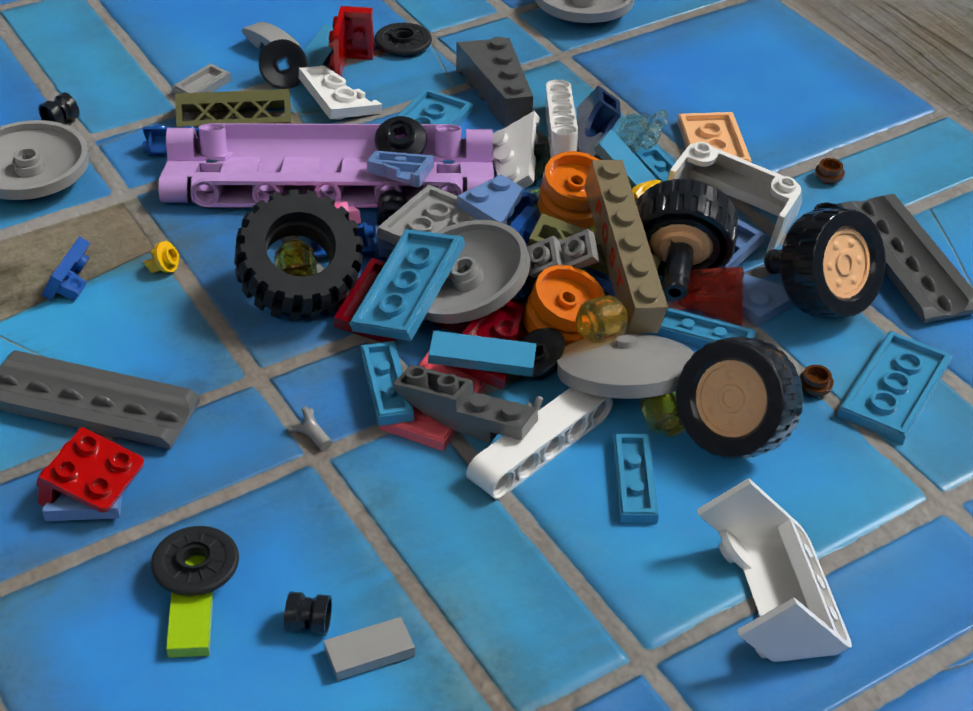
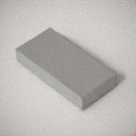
[172,64,231,96]
[323,617,415,681]

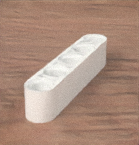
[545,80,578,157]
[466,387,613,499]

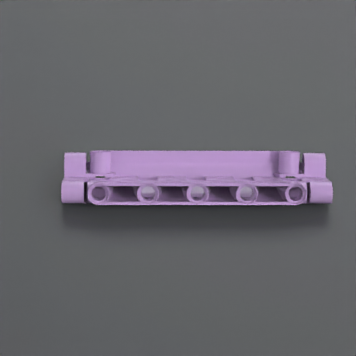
[159,123,494,208]

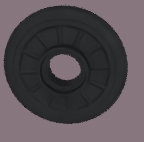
[374,22,432,56]
[151,526,239,596]

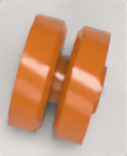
[537,151,599,229]
[522,265,606,347]

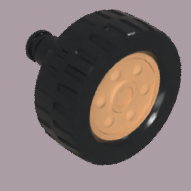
[636,179,738,300]
[764,208,886,318]
[676,337,803,459]

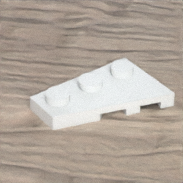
[298,66,382,120]
[493,110,540,189]

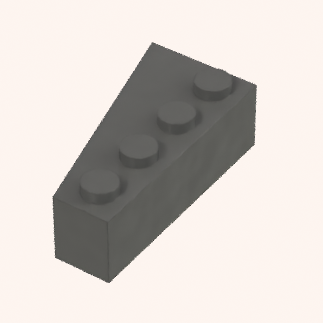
[456,37,533,127]

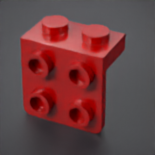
[329,6,374,77]
[36,427,144,513]

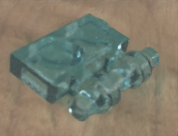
[615,110,668,154]

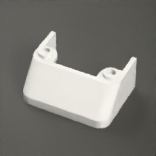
[668,142,802,253]
[697,478,852,662]

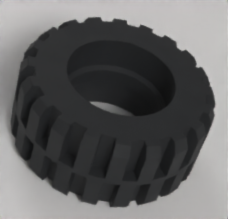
[234,189,363,322]

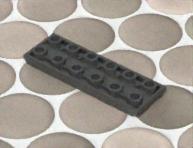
[836,194,973,323]
[0,350,200,450]

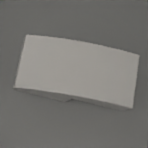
[241,22,300,49]
[527,229,599,278]

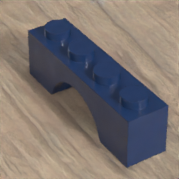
[576,85,621,160]

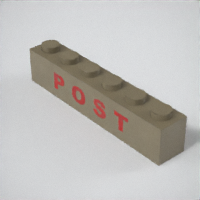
[584,160,668,334]

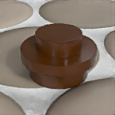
[815,158,845,184]
[800,365,834,396]

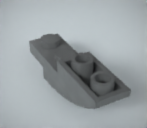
[393,365,538,443]

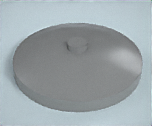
[535,0,635,23]
[0,120,90,200]
[424,220,530,324]
[557,333,694,399]

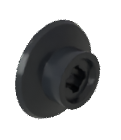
[259,39,307,89]
[374,116,427,154]
[518,328,565,378]

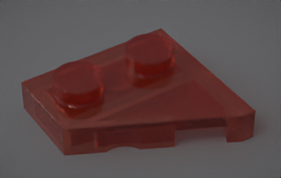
[677,267,744,327]

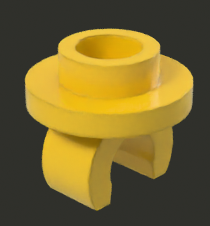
[144,241,179,273]

